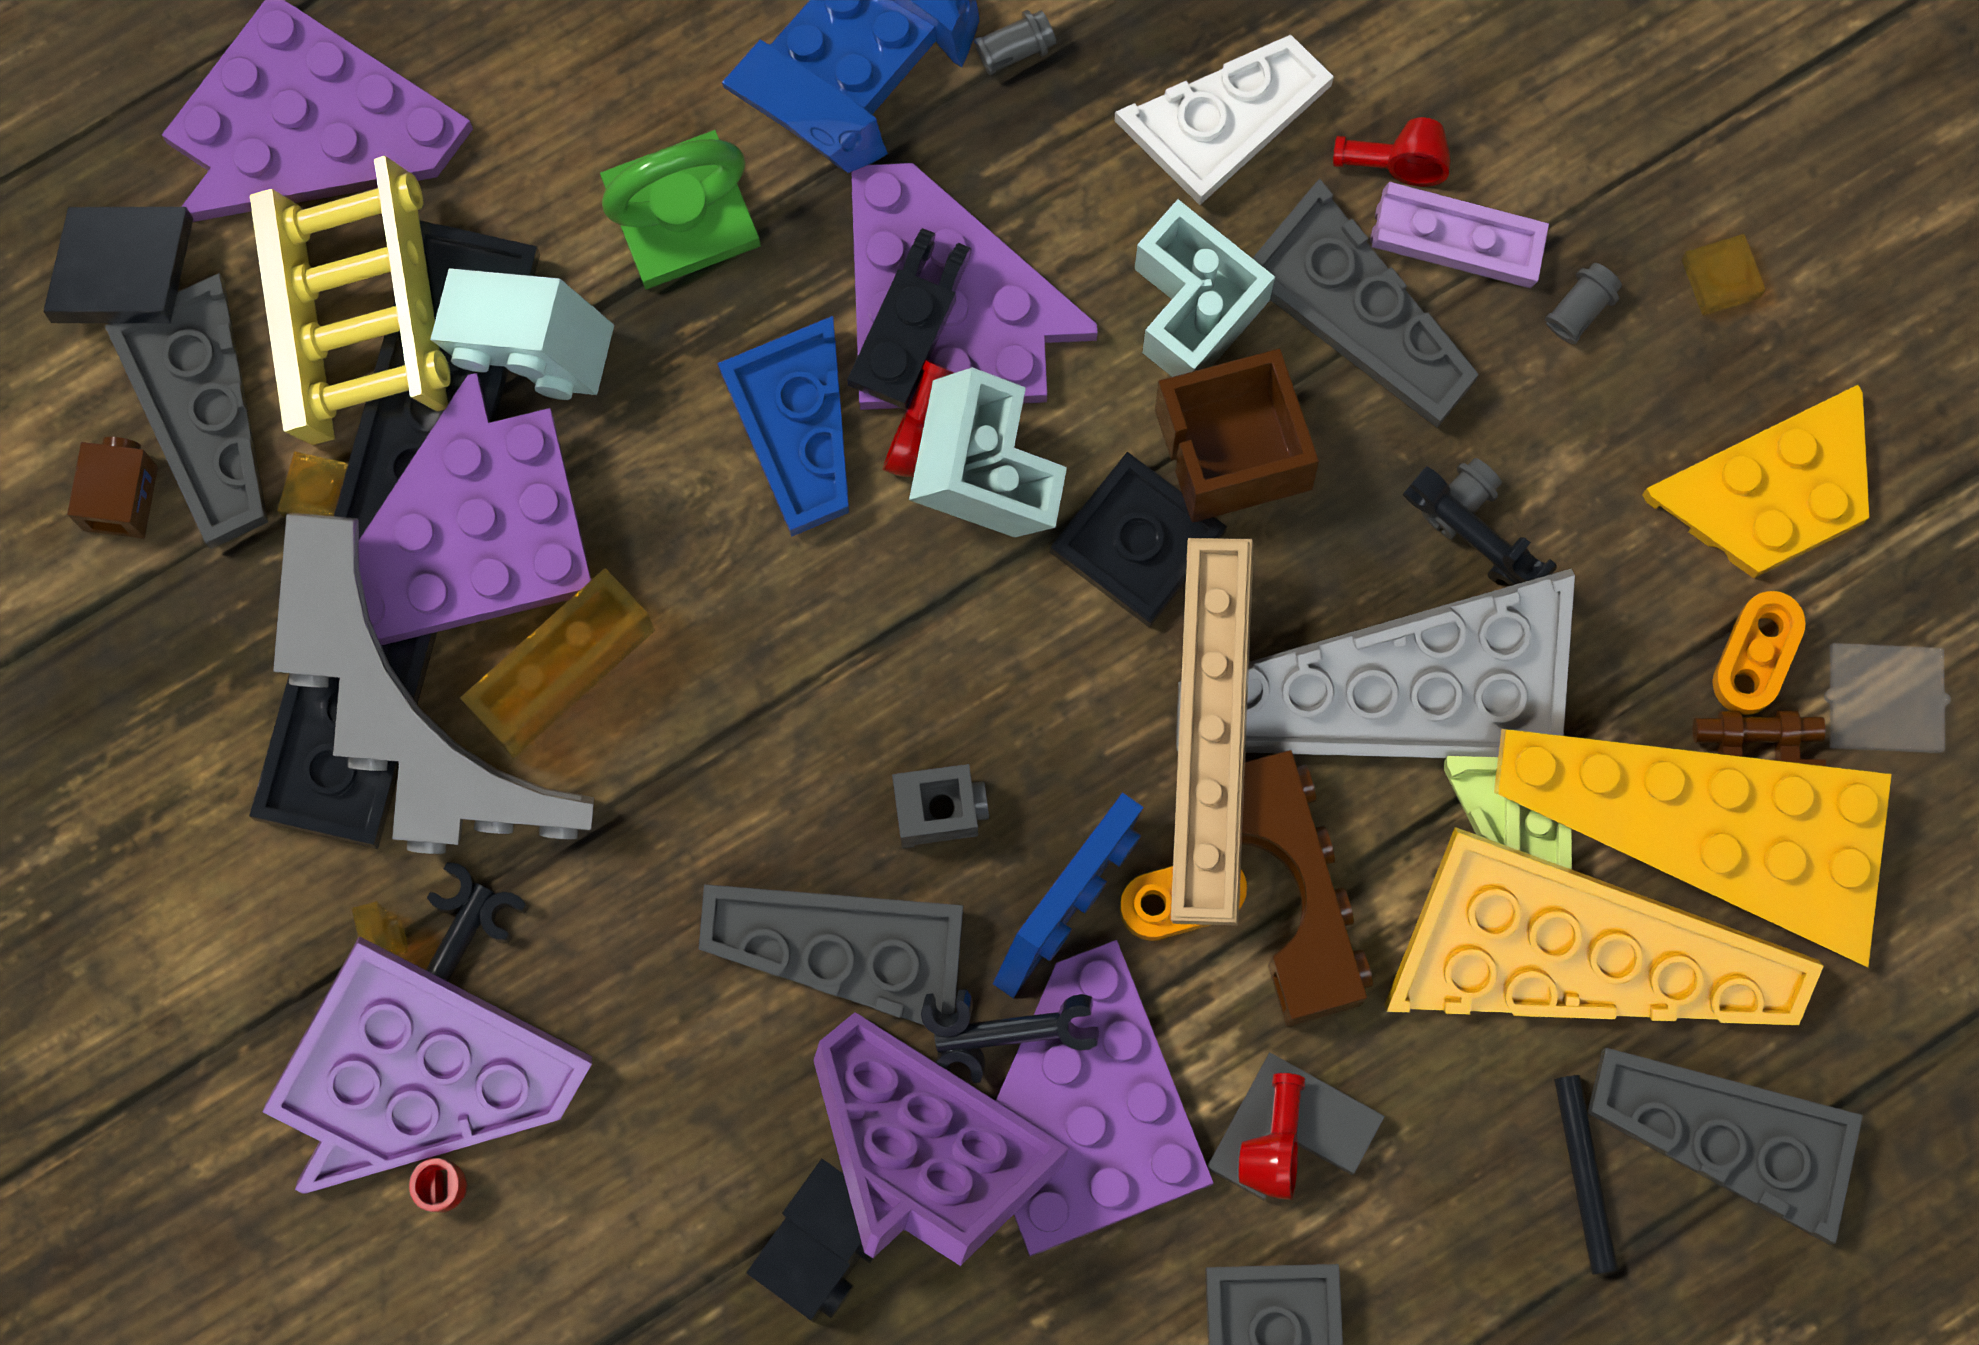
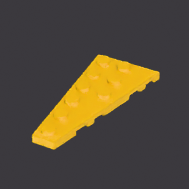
[1494,729,1892,967]
[1384,827,1824,1025]

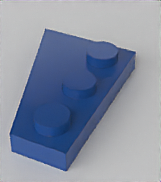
[717,316,849,537]
[993,793,1144,999]

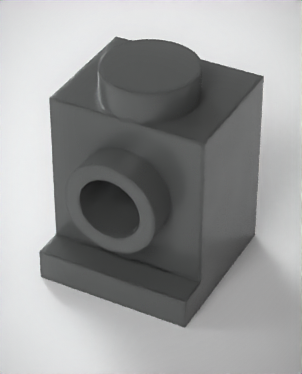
[892,764,989,849]

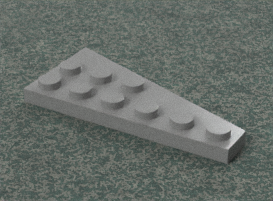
[1176,569,1575,758]

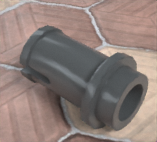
[974,10,1057,76]
[1545,263,1622,344]
[1422,458,1502,539]

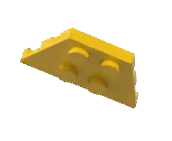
[1642,385,1869,578]

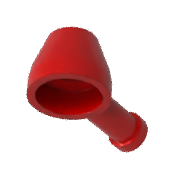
[1333,117,1451,187]
[882,360,954,478]
[1239,1073,1305,1200]

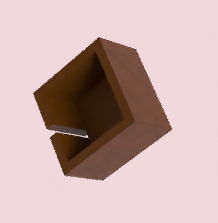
[1155,348,1319,523]

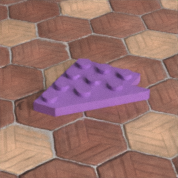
[263,936,592,1194]
[996,940,1213,1257]

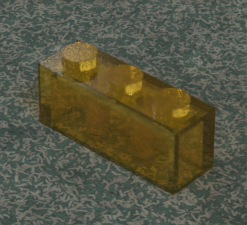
[460,568,655,759]

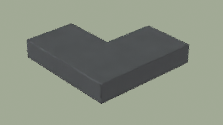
[1207,1052,1385,1201]

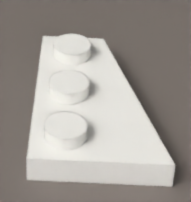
[1114,35,1334,205]

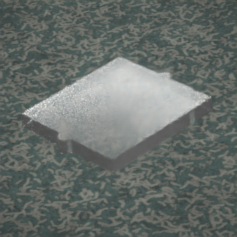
[1824,643,1951,753]

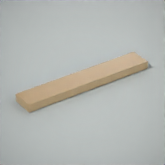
[1171,538,1254,926]

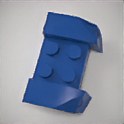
[722,0,979,173]

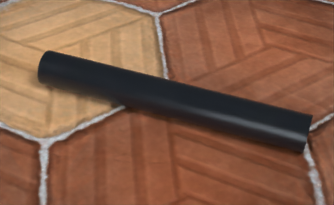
[1554,1075,1618,1275]

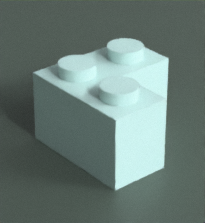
[1135,199,1275,377]
[430,268,614,400]
[909,367,1067,537]

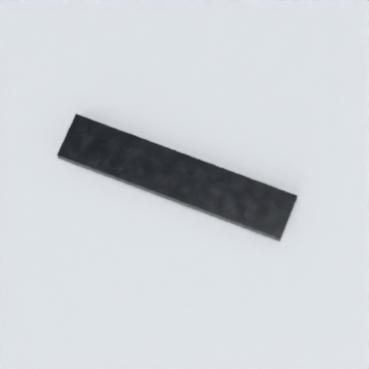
[249,220,540,849]

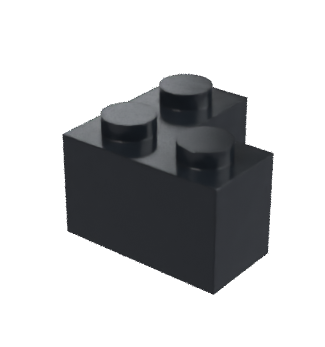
[746,1158,879,1323]

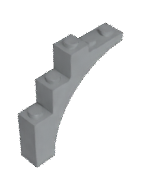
[273,513,594,854]

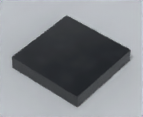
[43,207,193,323]
[1050,452,1227,628]

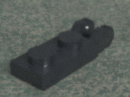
[847,228,972,410]

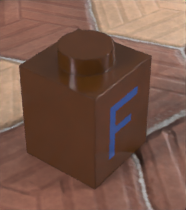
[67,437,158,539]

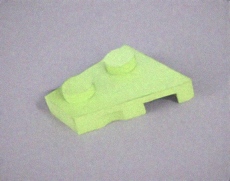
[1444,756,1572,870]

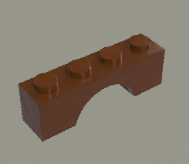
[1242,750,1373,1027]

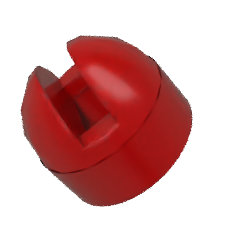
[409,1158,468,1213]

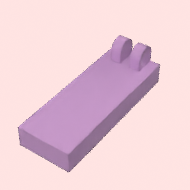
[1370,182,1549,288]

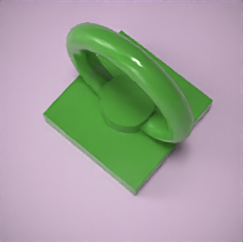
[600,130,761,290]

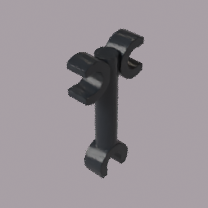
[1402,466,1557,586]
[426,862,529,982]
[921,989,1099,1083]

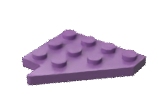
[162,0,473,222]
[851,163,1097,410]
[359,373,595,645]
[813,1012,1070,1266]

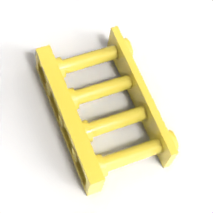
[250,156,451,445]

